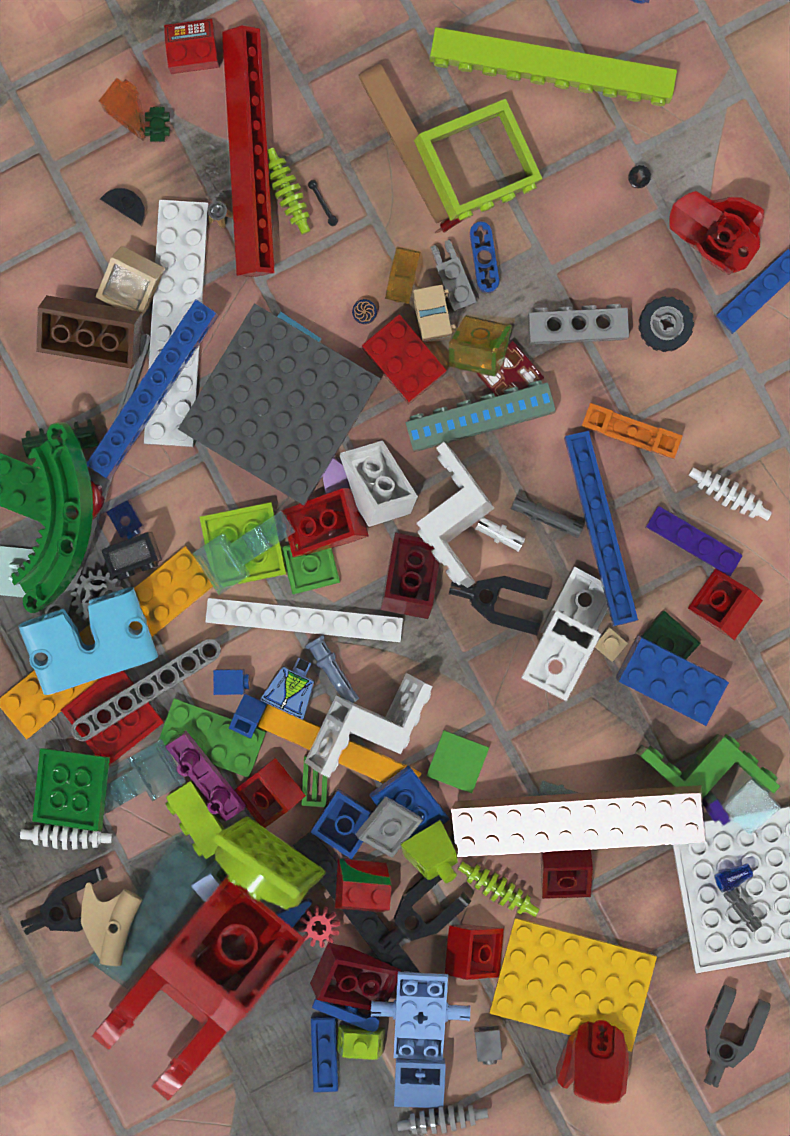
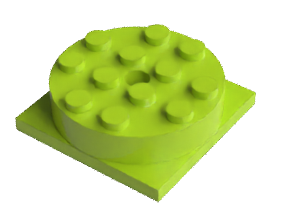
[213,816,326,909]

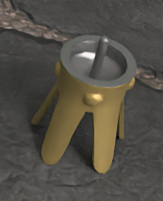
[208,201,233,228]

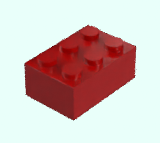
[362,314,447,405]

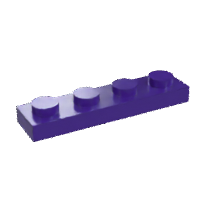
[645,506,743,577]
[703,790,731,826]

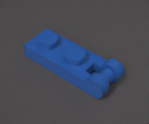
[312,997,380,1032]

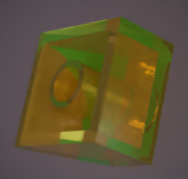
[449,315,512,377]

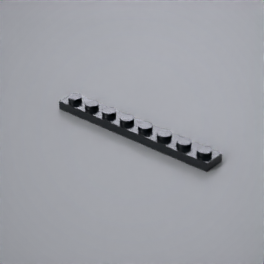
[293,831,421,973]

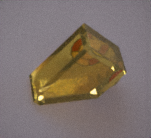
[385,247,420,304]

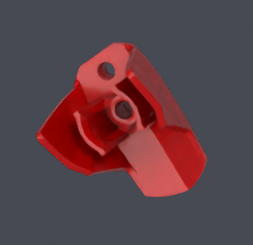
[669,191,764,275]
[556,1020,629,1104]

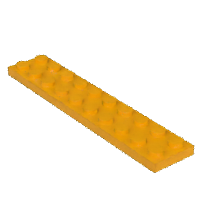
[0,546,213,740]

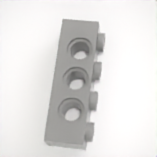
[528,304,629,345]

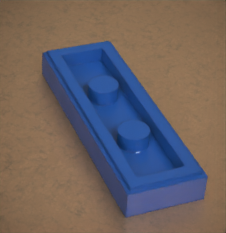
[311,1016,338,1092]

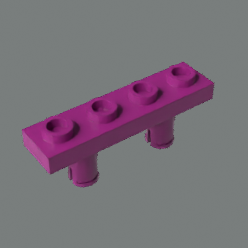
[165,730,246,822]

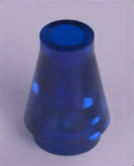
[714,863,753,893]

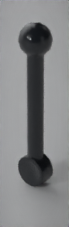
[308,180,338,226]

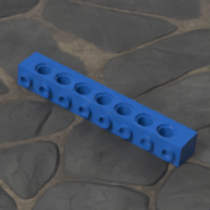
[87,299,218,480]

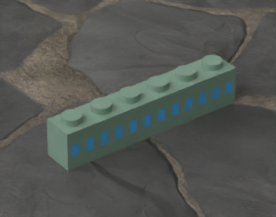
[405,380,556,452]

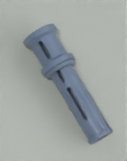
[305,635,359,703]

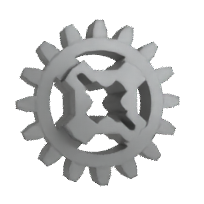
[71,570,124,622]

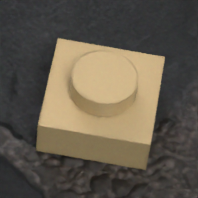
[595,627,628,662]

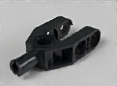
[448,576,550,636]
[20,866,108,935]
[378,875,471,954]

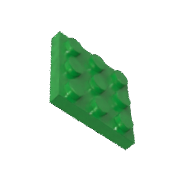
[32,748,110,832]

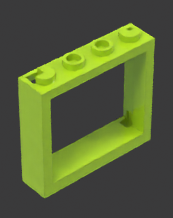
[414,99,543,221]

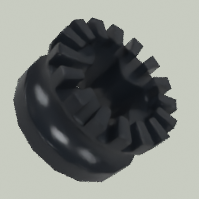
[628,165,651,188]

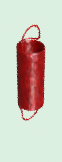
[435,218,464,233]

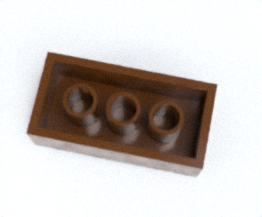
[36,295,142,369]

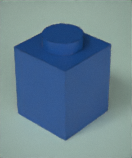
[213,669,249,695]
[229,694,267,739]

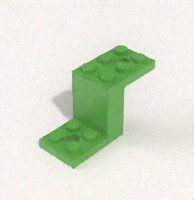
[636,734,780,798]

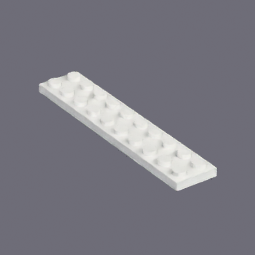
[144,200,209,447]

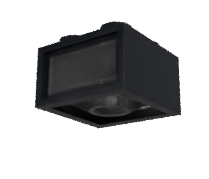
[101,532,162,580]

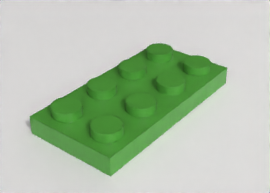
[157,698,266,778]

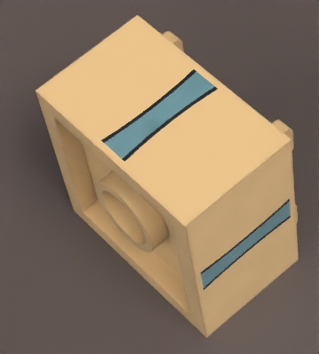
[413,285,456,344]

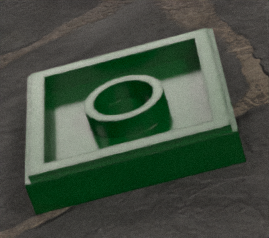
[641,611,701,659]

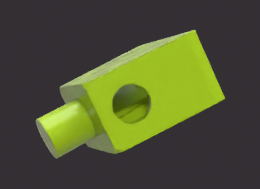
[401,820,458,883]
[337,1025,385,1060]

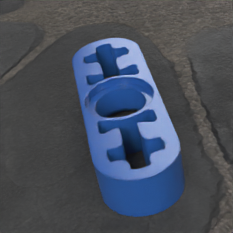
[470,222,499,294]

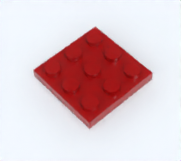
[61,670,164,766]

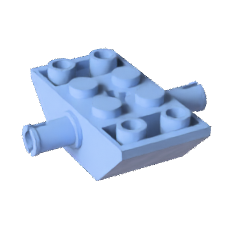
[371,972,470,1060]

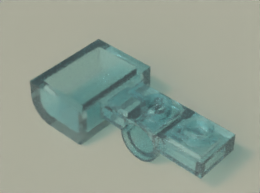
[193,511,296,595]
[104,739,186,815]

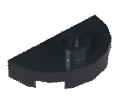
[100,188,145,226]

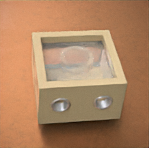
[96,246,165,316]

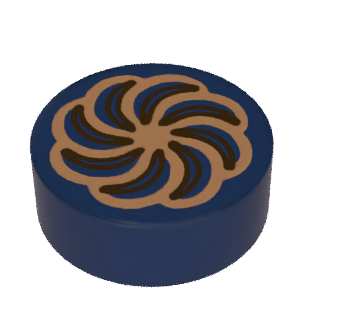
[352,299,377,325]

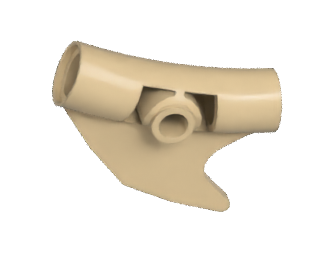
[81,882,143,966]

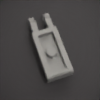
[430,239,477,312]

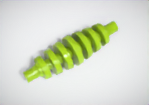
[267,148,310,235]
[457,861,540,917]

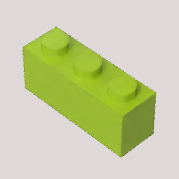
[165,780,225,859]

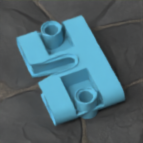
[18,587,158,695]

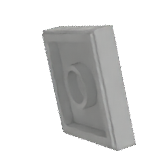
[355,796,423,858]

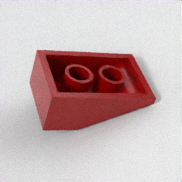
[281,488,369,557]

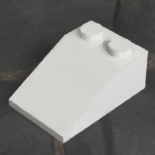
[340,441,418,527]

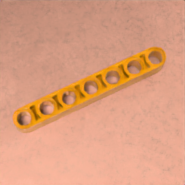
[258,704,422,784]

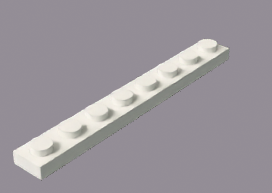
[205,598,403,642]

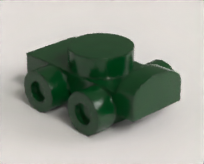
[145,107,170,142]

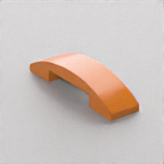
[582,403,683,459]

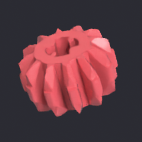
[299,905,340,948]

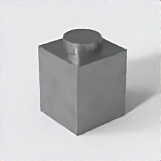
[474,1025,502,1065]

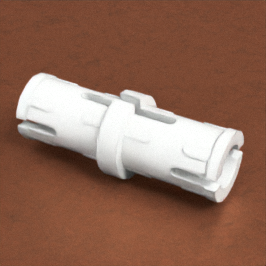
[475,517,525,552]

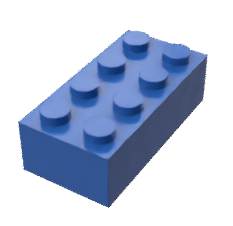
[616,635,729,726]

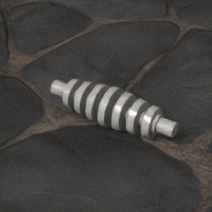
[397,1105,488,1134]

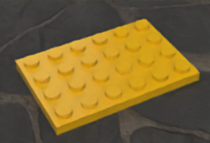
[489,917,657,1052]

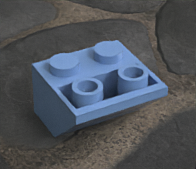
[394,1058,446,1108]

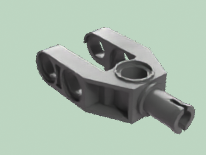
[704,985,771,1088]

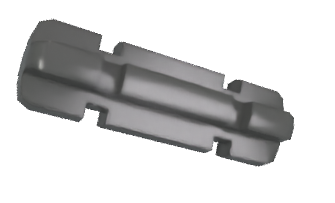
[724,887,762,932]

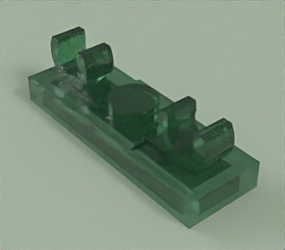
[22,419,100,459]

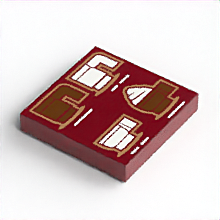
[476,341,544,397]

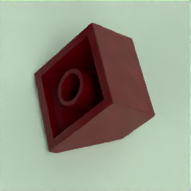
[541,849,593,899]

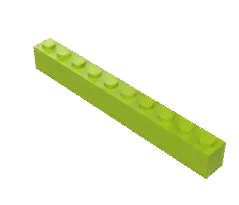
[430,27,677,106]

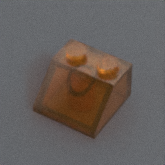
[99,78,146,141]

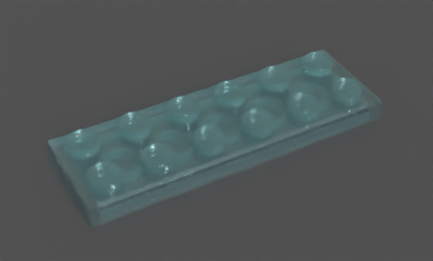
[88,840,209,989]

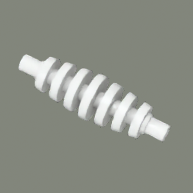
[688,467,772,521]
[20,824,112,850]

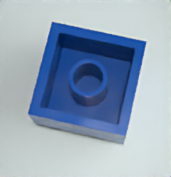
[311,788,373,859]

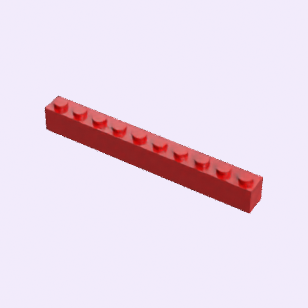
[222,25,275,277]

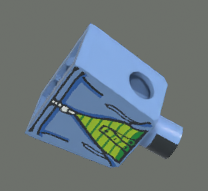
[260,657,314,720]

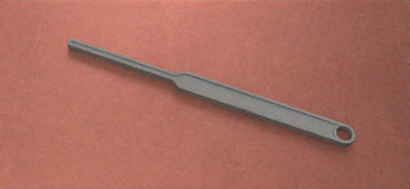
[45,334,150,614]

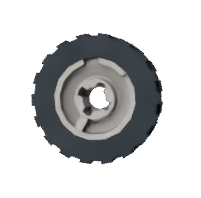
[638,296,694,352]

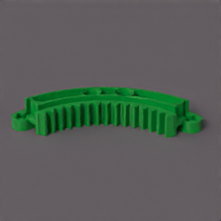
[11,422,93,613]

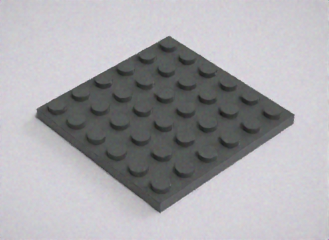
[178,303,381,506]

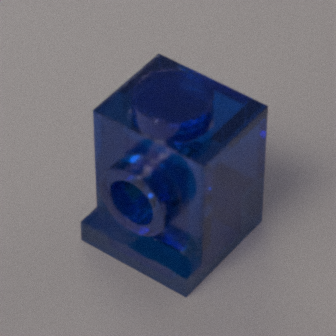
[106,500,144,539]

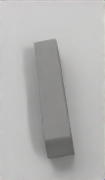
[72,639,221,742]

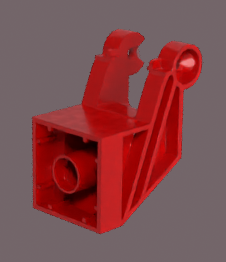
[92,875,306,1101]

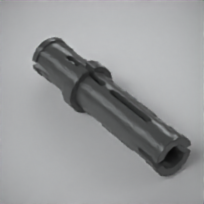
[511,495,584,538]

